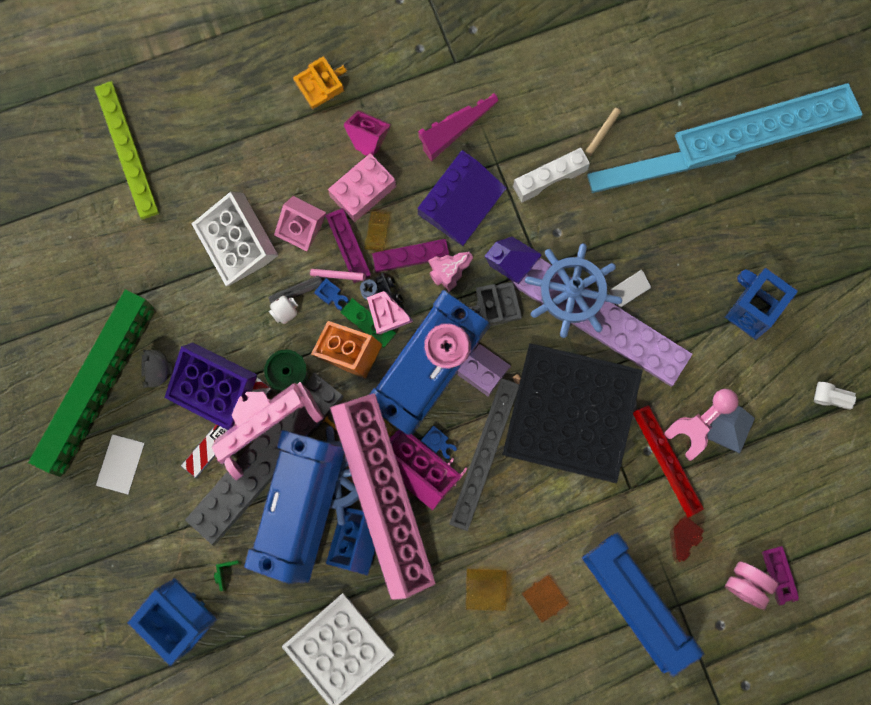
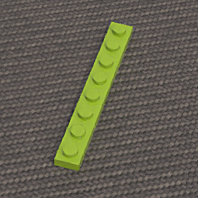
[94,81,159,220]

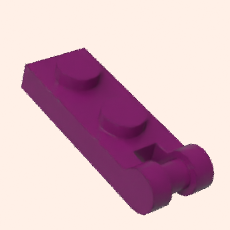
[762,546,799,606]

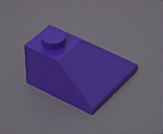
[485,237,542,284]

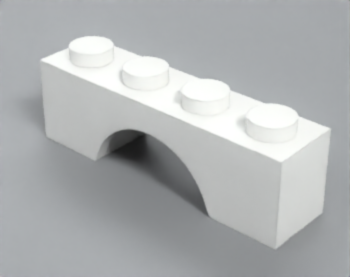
[513,148,590,203]

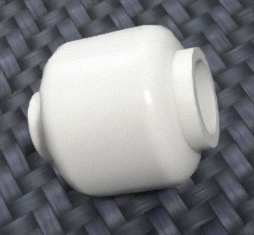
[269,296,298,324]

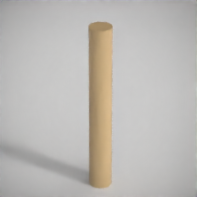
[585,108,621,156]

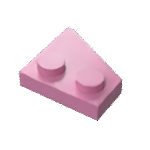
[367,291,413,334]

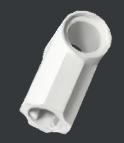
[814,382,856,410]

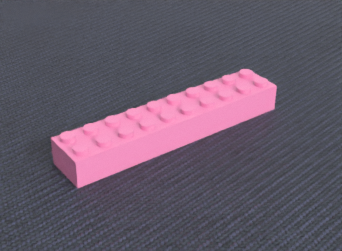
[330,393,435,600]

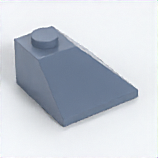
[708,406,755,453]

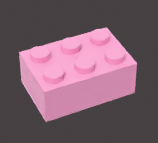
[328,153,396,223]

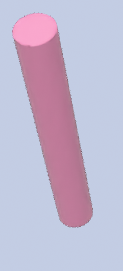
[310,269,366,281]

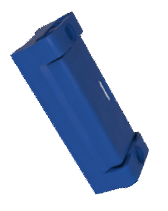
[369,290,491,435]
[244,430,345,583]
[581,533,705,676]

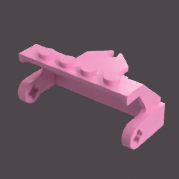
[212,382,324,480]

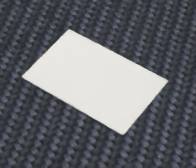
[96,435,144,494]

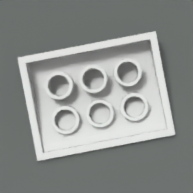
[192,192,278,286]

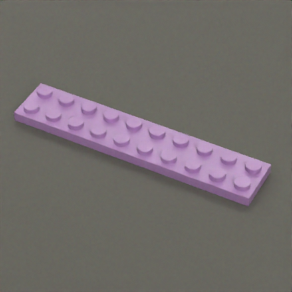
[512,258,692,387]

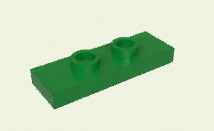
[340,298,396,348]

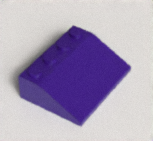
[417,150,507,246]
[164,342,257,430]

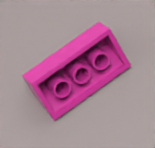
[389,429,462,510]

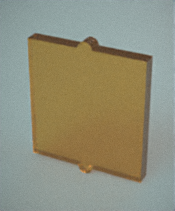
[522,575,568,623]

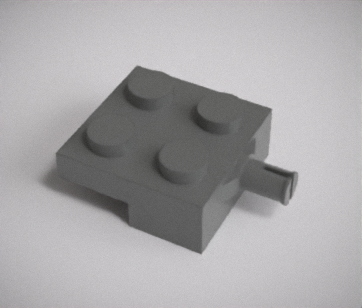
[468,282,522,326]

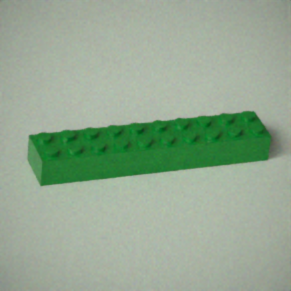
[28,289,154,477]

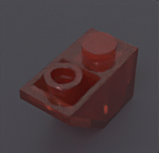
[670,516,704,563]

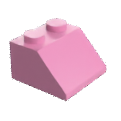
[274,196,326,251]

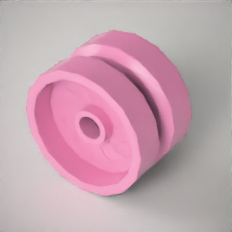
[425,324,471,368]
[725,562,778,610]

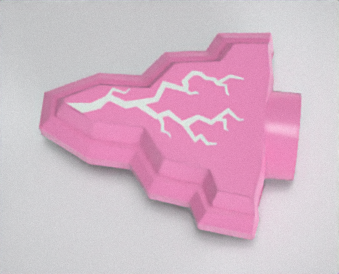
[428,252,473,292]

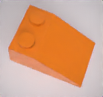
[311,321,382,379]

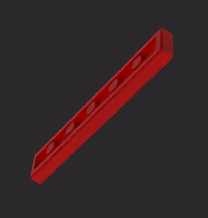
[633,405,704,518]

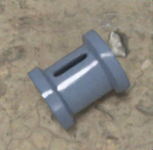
[360,279,378,300]

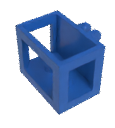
[725,268,798,340]
[128,578,217,666]

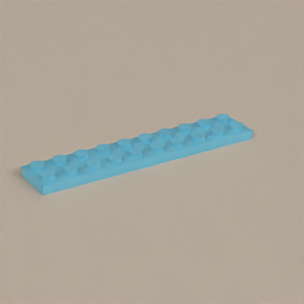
[675,83,863,168]

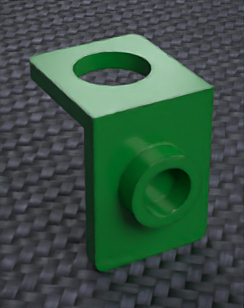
[214,560,242,592]

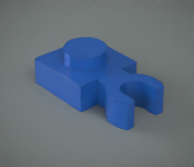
[314,278,349,311]
[421,426,457,459]

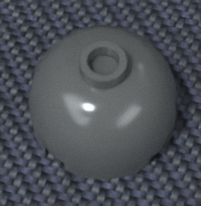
[141,350,172,388]

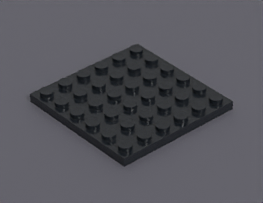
[502,343,643,484]

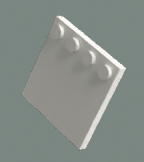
[282,593,395,705]

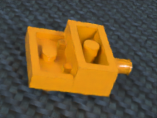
[293,56,347,109]

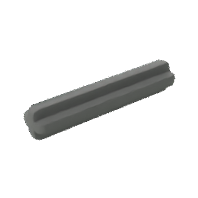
[268,276,322,304]

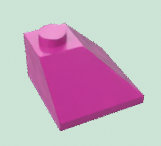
[344,111,391,156]

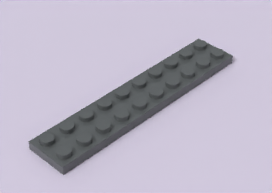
[185,372,344,546]

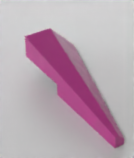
[418,93,498,162]

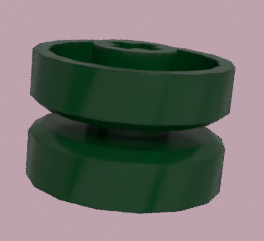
[264,349,309,394]

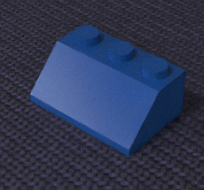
[326,507,375,576]

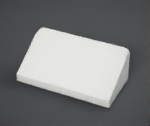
[609,270,651,308]

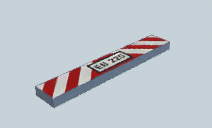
[181,377,272,479]

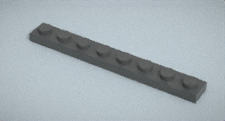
[449,378,519,532]

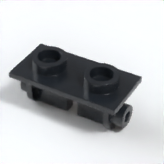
[375,273,404,309]

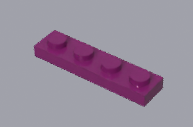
[325,208,371,284]
[372,239,449,273]

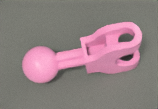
[664,389,739,461]

